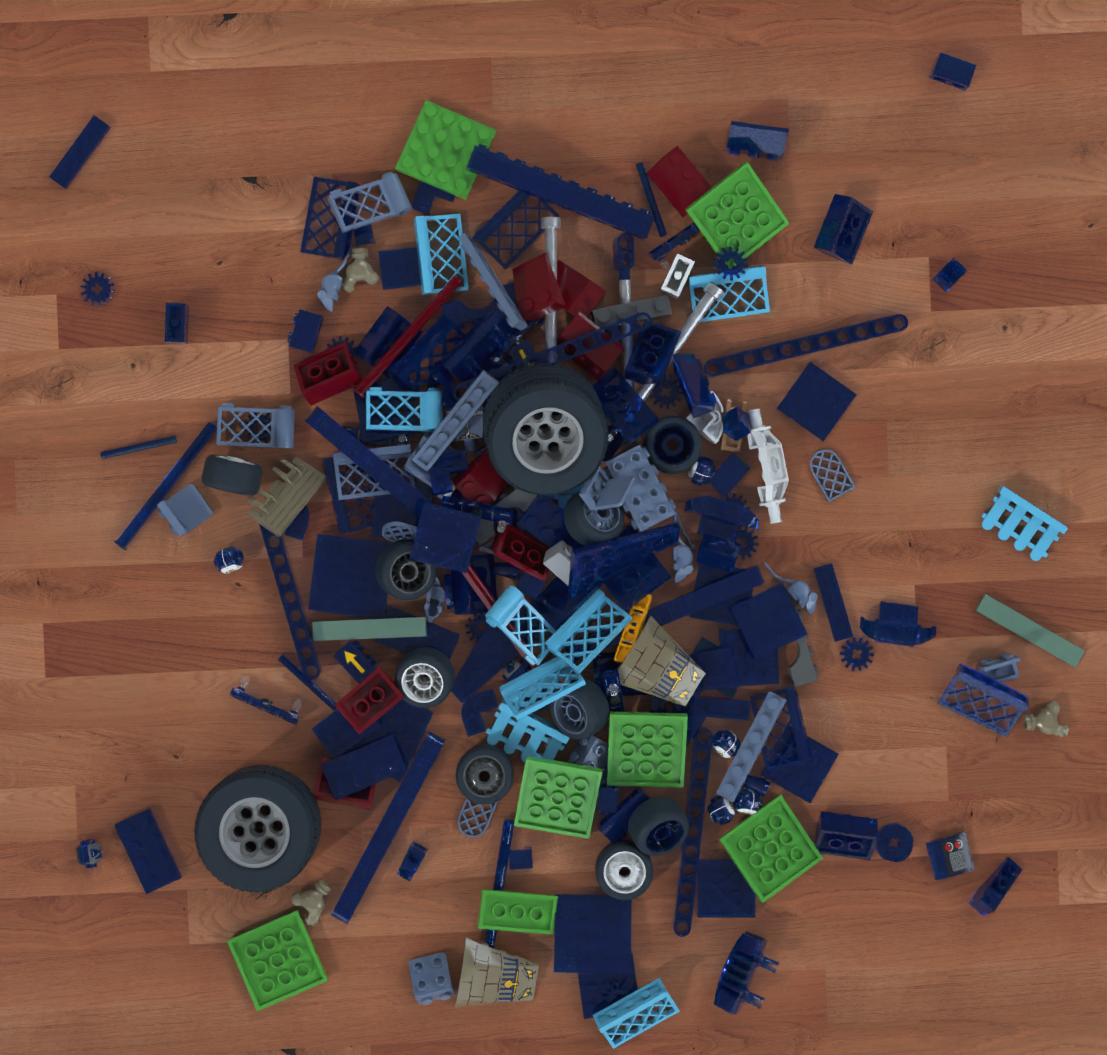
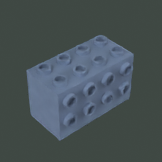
[603,445,676,532]

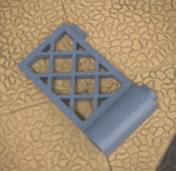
[327,172,413,233]
[216,403,295,449]

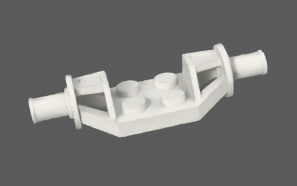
[745,408,789,524]

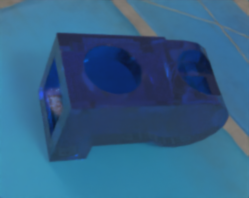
[397,841,428,882]

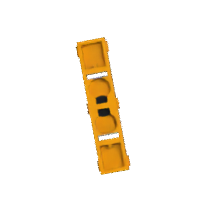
[614,591,652,663]

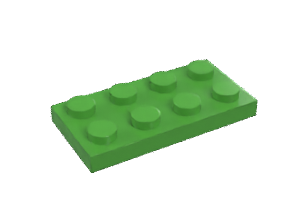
[477,889,558,935]

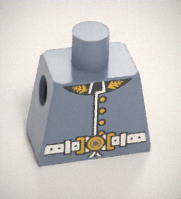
[447,406,484,452]

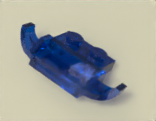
[684,496,760,544]
[860,601,936,647]

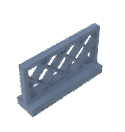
[333,444,416,500]

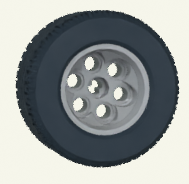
[483,363,609,496]
[194,765,321,893]

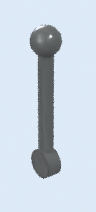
[673,514,696,551]

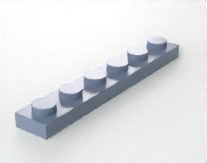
[459,233,527,331]
[412,370,499,471]
[716,691,787,803]

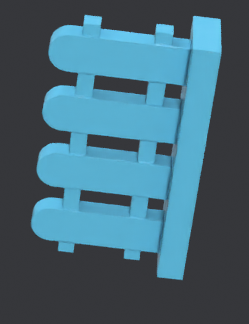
[981,484,1068,561]
[485,698,570,762]

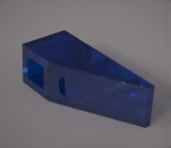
[969,857,1023,916]

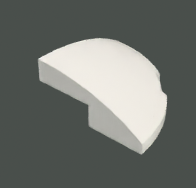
[685,391,725,444]

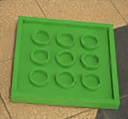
[395,100,496,200]
[685,161,789,271]
[607,711,688,787]
[514,756,603,839]
[718,795,823,903]
[227,909,328,1011]

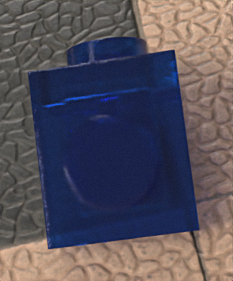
[932,258,967,292]

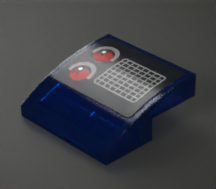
[925,832,975,880]

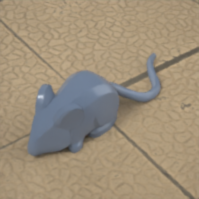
[317,244,353,312]
[673,511,694,583]
[424,557,452,623]
[764,562,818,615]

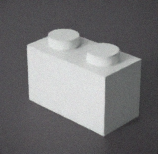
[660,254,695,299]

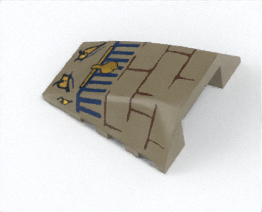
[610,616,706,706]
[455,937,539,1007]

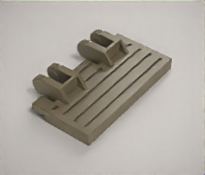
[247,456,327,537]

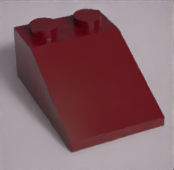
[512,253,566,322]
[557,260,606,318]
[452,449,508,510]
[335,666,405,734]

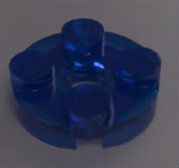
[874,823,914,862]

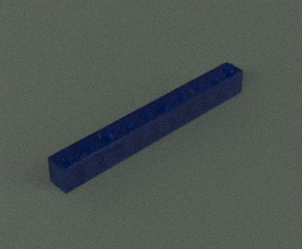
[465,144,655,240]

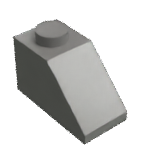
[543,540,576,587]

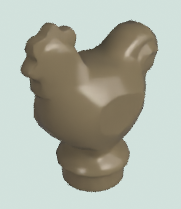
[342,248,379,293]
[1023,701,1069,737]
[291,879,332,926]

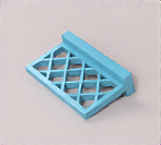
[413,214,469,295]
[688,266,770,322]
[545,589,632,674]
[498,652,586,720]
[593,978,680,1049]

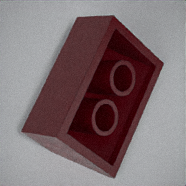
[646,145,712,218]
[557,312,625,381]
[294,342,362,406]
[491,524,550,582]
[314,758,379,810]

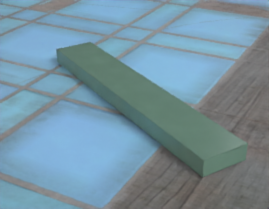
[975,594,1085,668]
[312,617,427,641]

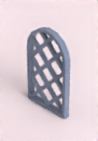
[810,449,855,502]
[382,522,436,548]
[458,798,498,838]

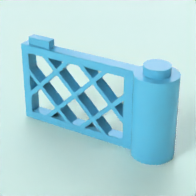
[366,387,443,433]
[485,585,556,665]

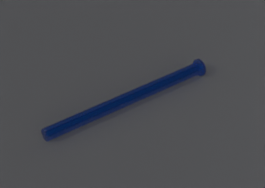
[114,422,217,550]
[484,819,514,948]

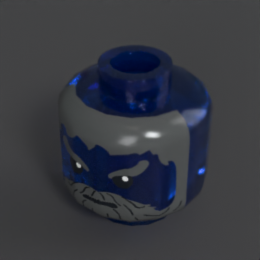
[502,658,530,683]
[76,839,103,868]

